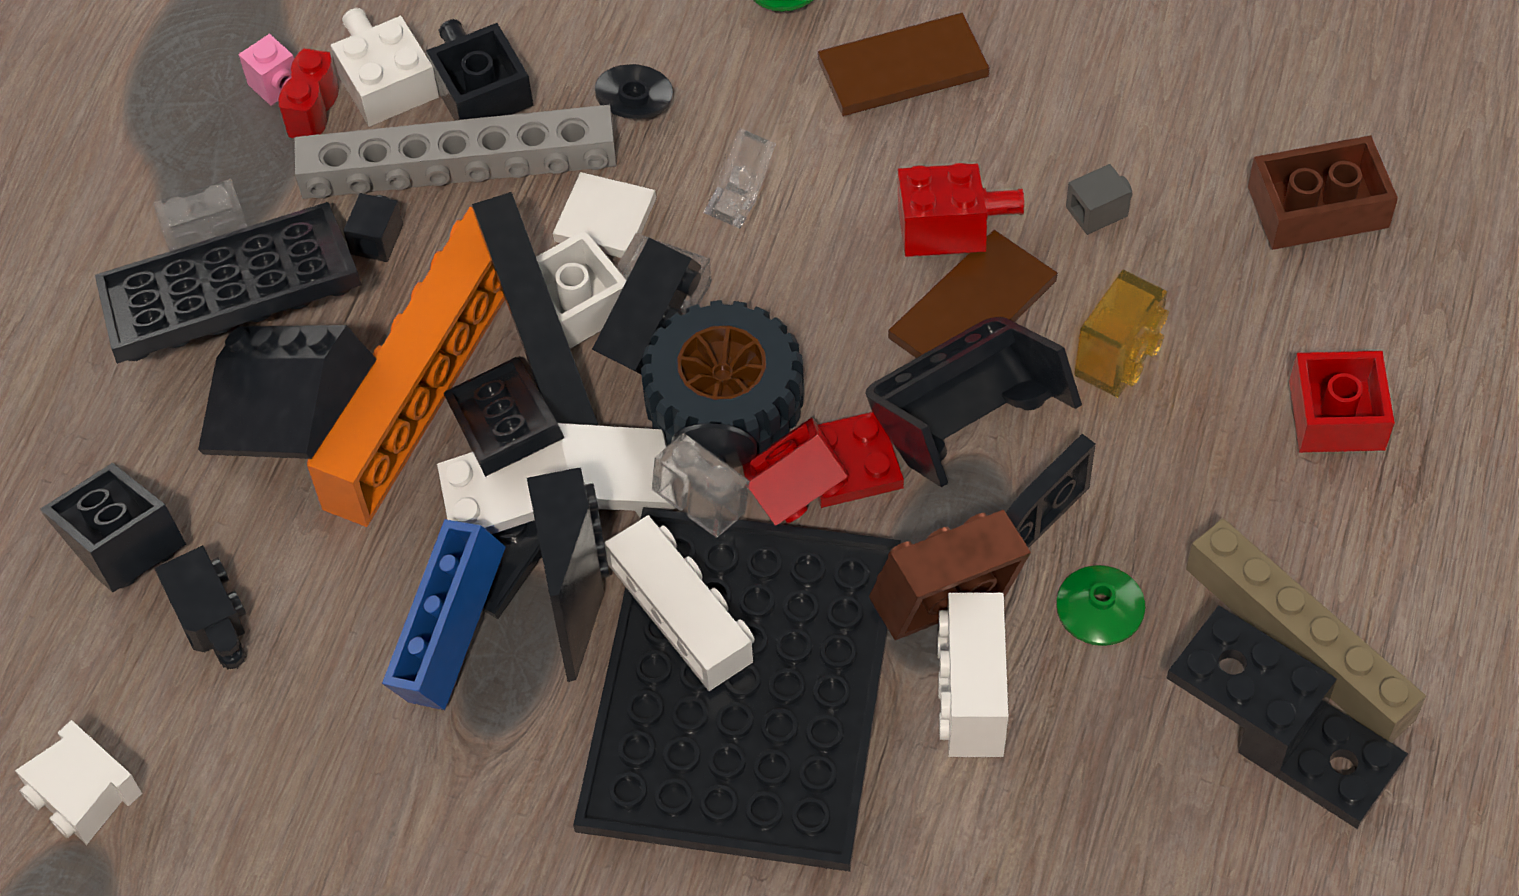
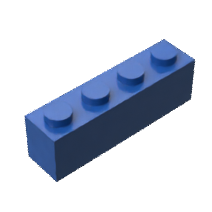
[382,519,506,710]

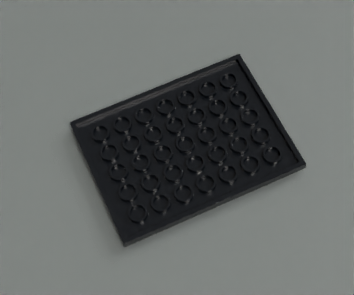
[573,507,901,872]

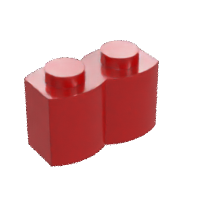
[278,48,339,138]

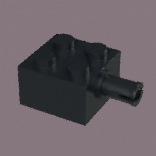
[426,19,534,120]

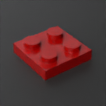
[817,412,904,508]

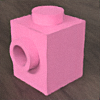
[239,34,294,106]

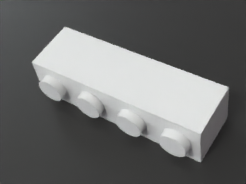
[604,515,754,691]

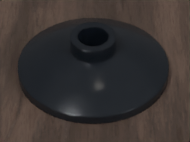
[595,64,673,119]
[671,423,757,473]

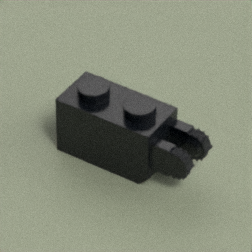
[154,545,246,670]

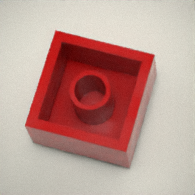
[1289,351,1395,453]

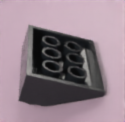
[198,325,377,459]
[527,467,610,682]

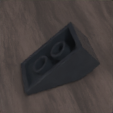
[40,463,186,593]

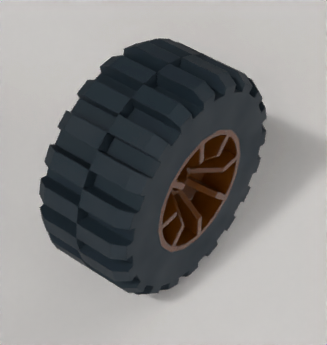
[641,300,804,454]

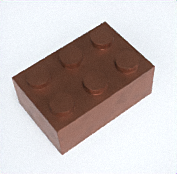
[1248,135,1398,250]
[869,509,1031,641]

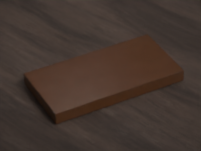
[818,12,990,116]
[888,230,1058,358]

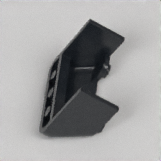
[865,317,1082,488]

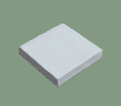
[553,172,656,260]

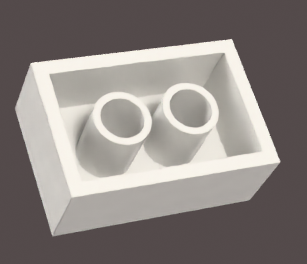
[937,593,1008,757]

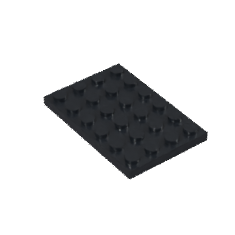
[95,202,362,364]

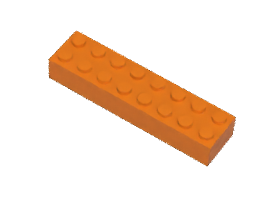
[307,207,505,527]

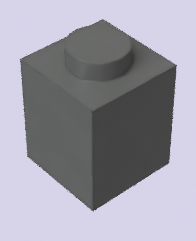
[1066,164,1133,235]

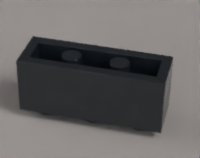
[592,238,702,374]

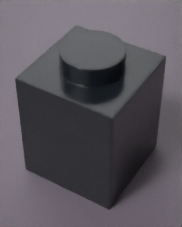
[343,193,403,262]

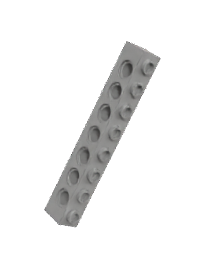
[295,105,617,199]

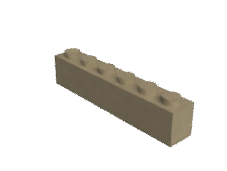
[1186,518,1426,742]

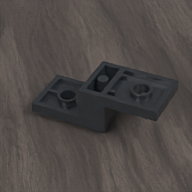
[1166,605,1408,829]

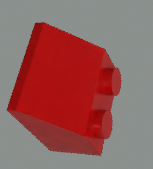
[742,417,848,526]

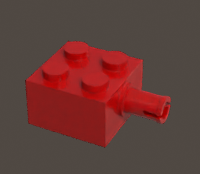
[898,163,1024,257]

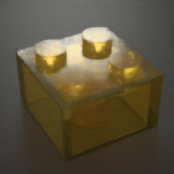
[1074,270,1169,398]

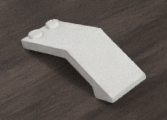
[437,423,681,534]

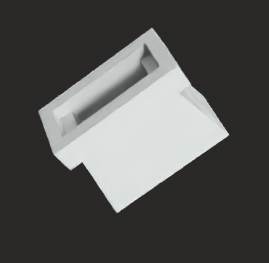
[15,720,142,845]

